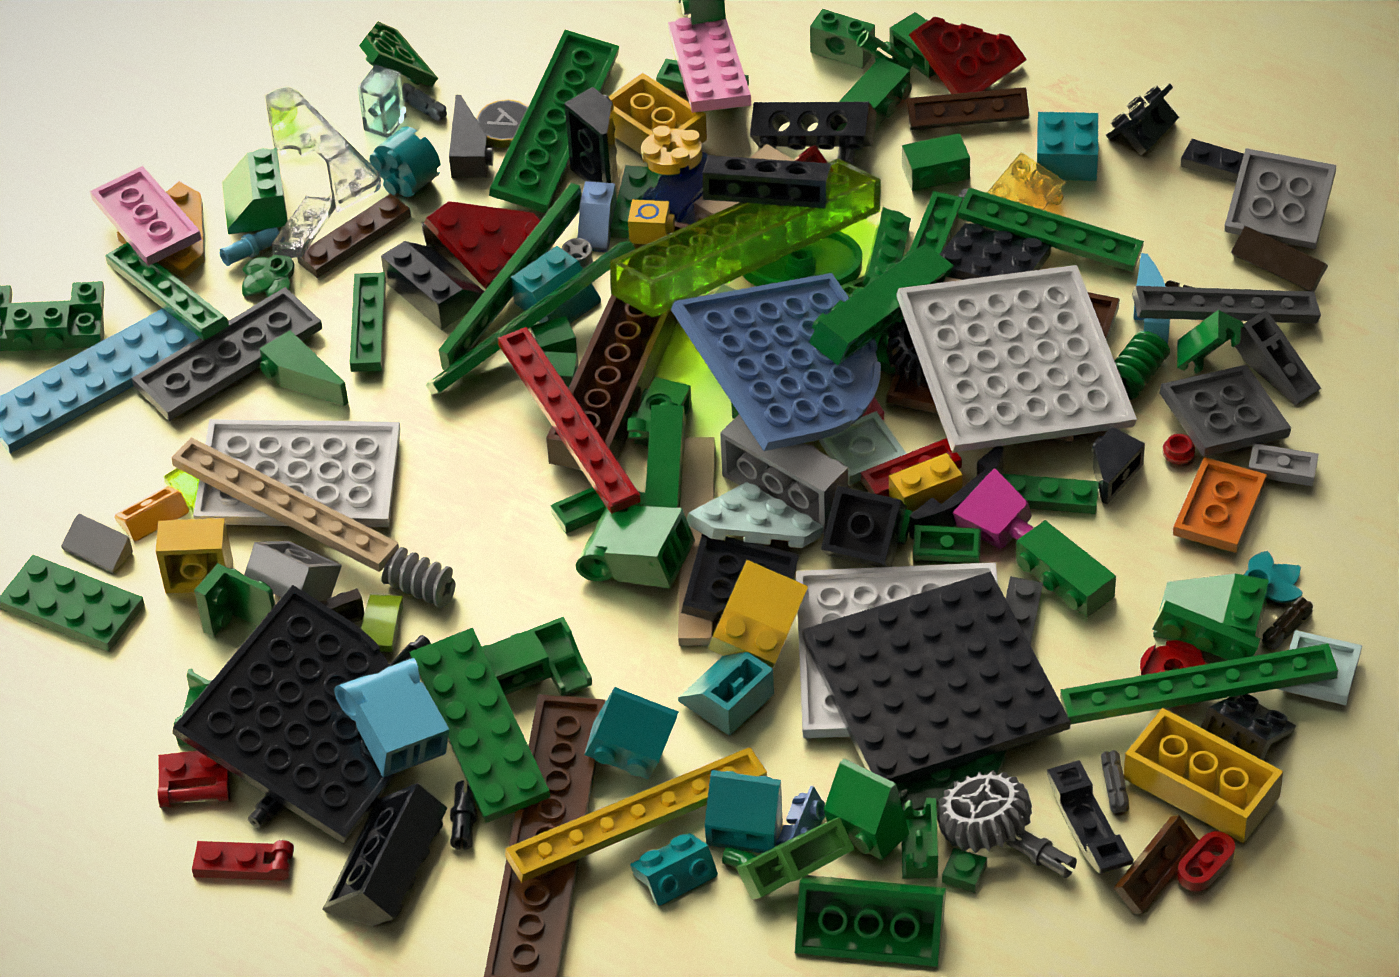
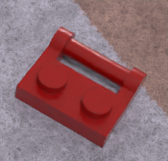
[157,750,229,808]

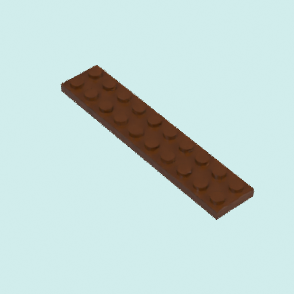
[484,694,606,977]

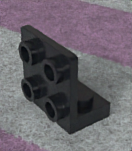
[1200,694,1296,761]

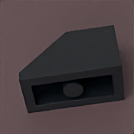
[1092,427,1145,505]

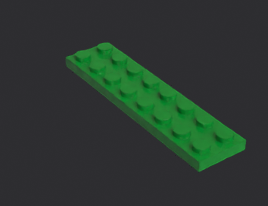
[489,29,620,214]

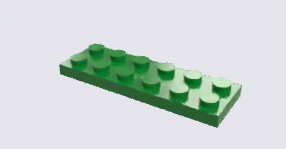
[410,627,550,823]

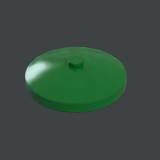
[738,223,862,286]

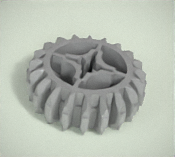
[937,770,1032,853]

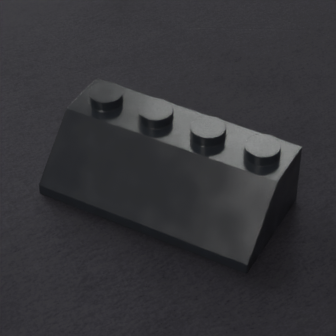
[322,783,447,926]

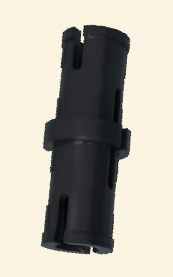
[450,780,477,850]

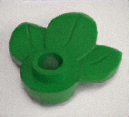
[242,253,294,297]

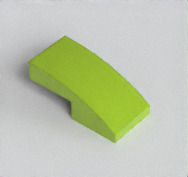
[361,594,403,652]

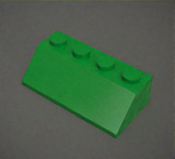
[794,875,946,967]

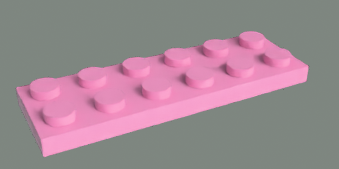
[668,18,751,113]

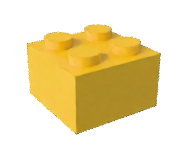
[155,518,233,594]

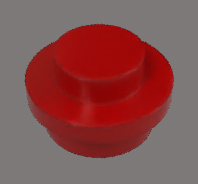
[1162,434,1195,464]

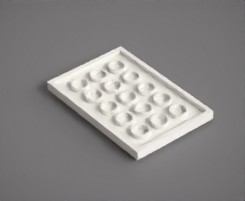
[193,419,401,527]

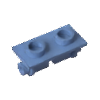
[776,786,825,846]

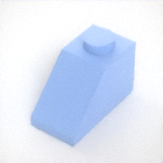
[578,181,617,252]

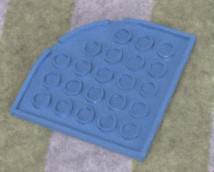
[671,273,881,451]

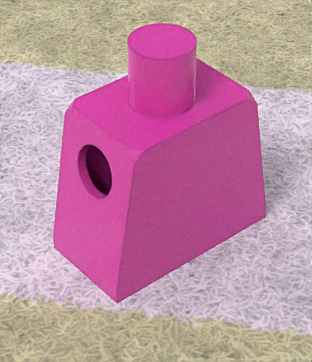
[953,468,1033,549]

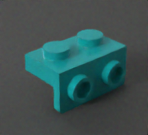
[630,833,718,906]

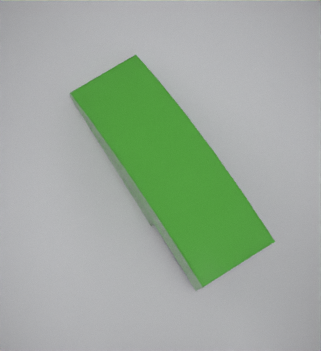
[736,817,855,899]

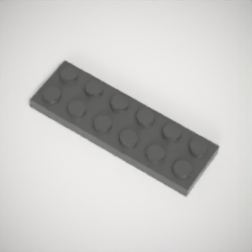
[132,287,323,421]

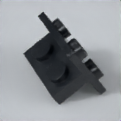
[1105,83,1179,155]

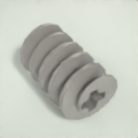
[381,547,456,608]

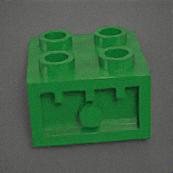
[194,563,275,637]

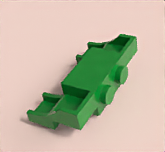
[0,281,105,351]
[482,616,593,696]

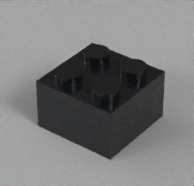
[821,485,907,567]

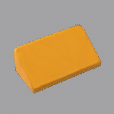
[114,486,189,541]

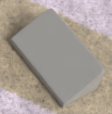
[61,513,133,573]

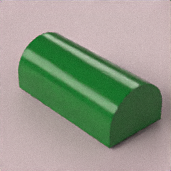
[913,525,981,563]

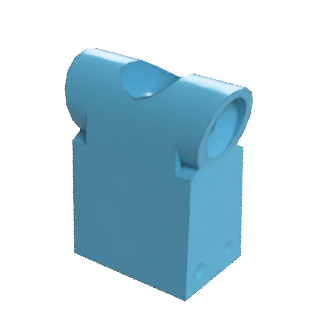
[334,658,449,778]

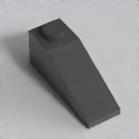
[1230,310,1321,405]

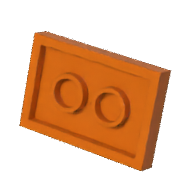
[1173,457,1267,553]

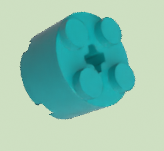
[369,126,441,197]

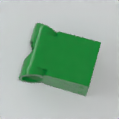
[575,506,695,588]

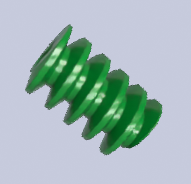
[1114,331,1170,400]

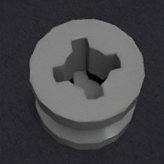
[561,238,593,269]

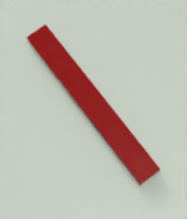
[498,327,641,514]

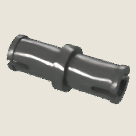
[1006,830,1077,878]

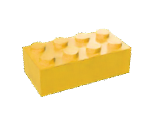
[1123,708,1283,843]

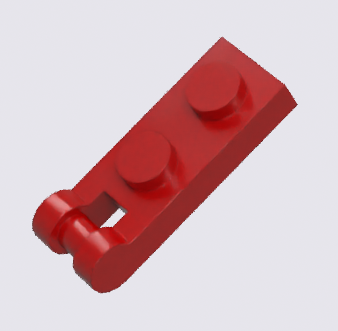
[192,840,294,881]

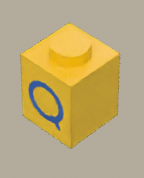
[628,199,675,245]

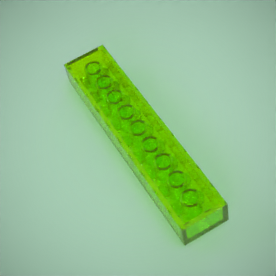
[610,158,881,317]

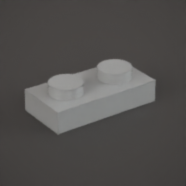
[1248,443,1319,486]

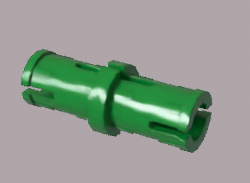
[856,30,913,70]

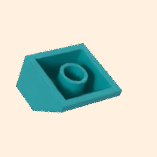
[511,245,601,324]
[584,687,679,779]

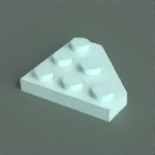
[687,482,824,548]

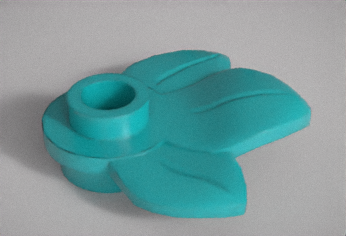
[1244,551,1303,603]

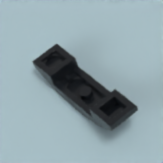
[909,446,1004,540]
[1047,760,1134,874]

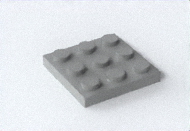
[1225,148,1336,249]

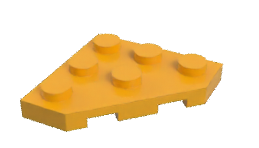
[116,181,205,279]

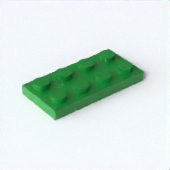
[0,554,145,652]

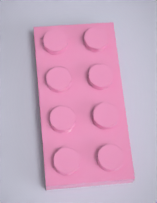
[90,166,202,266]

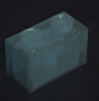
[357,65,407,138]

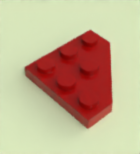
[909,16,1027,94]
[424,201,541,289]

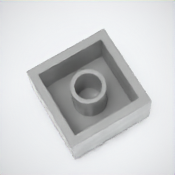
[244,541,342,602]

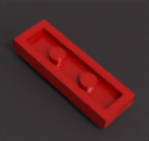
[860,438,962,497]

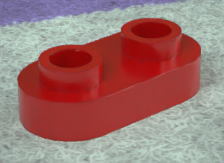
[1178,831,1235,891]

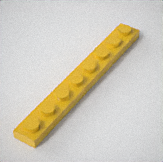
[505,747,768,883]

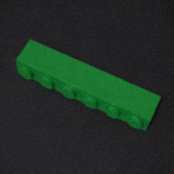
[809,243,954,365]

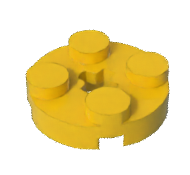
[641,126,702,175]

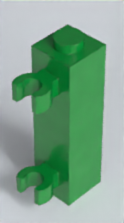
[627,402,686,509]

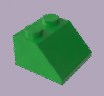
[823,759,910,860]

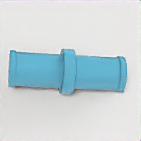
[219,227,281,267]

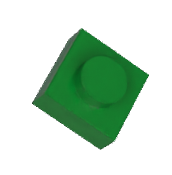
[942,848,987,893]

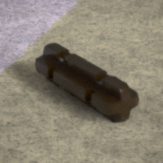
[1262,597,1313,649]

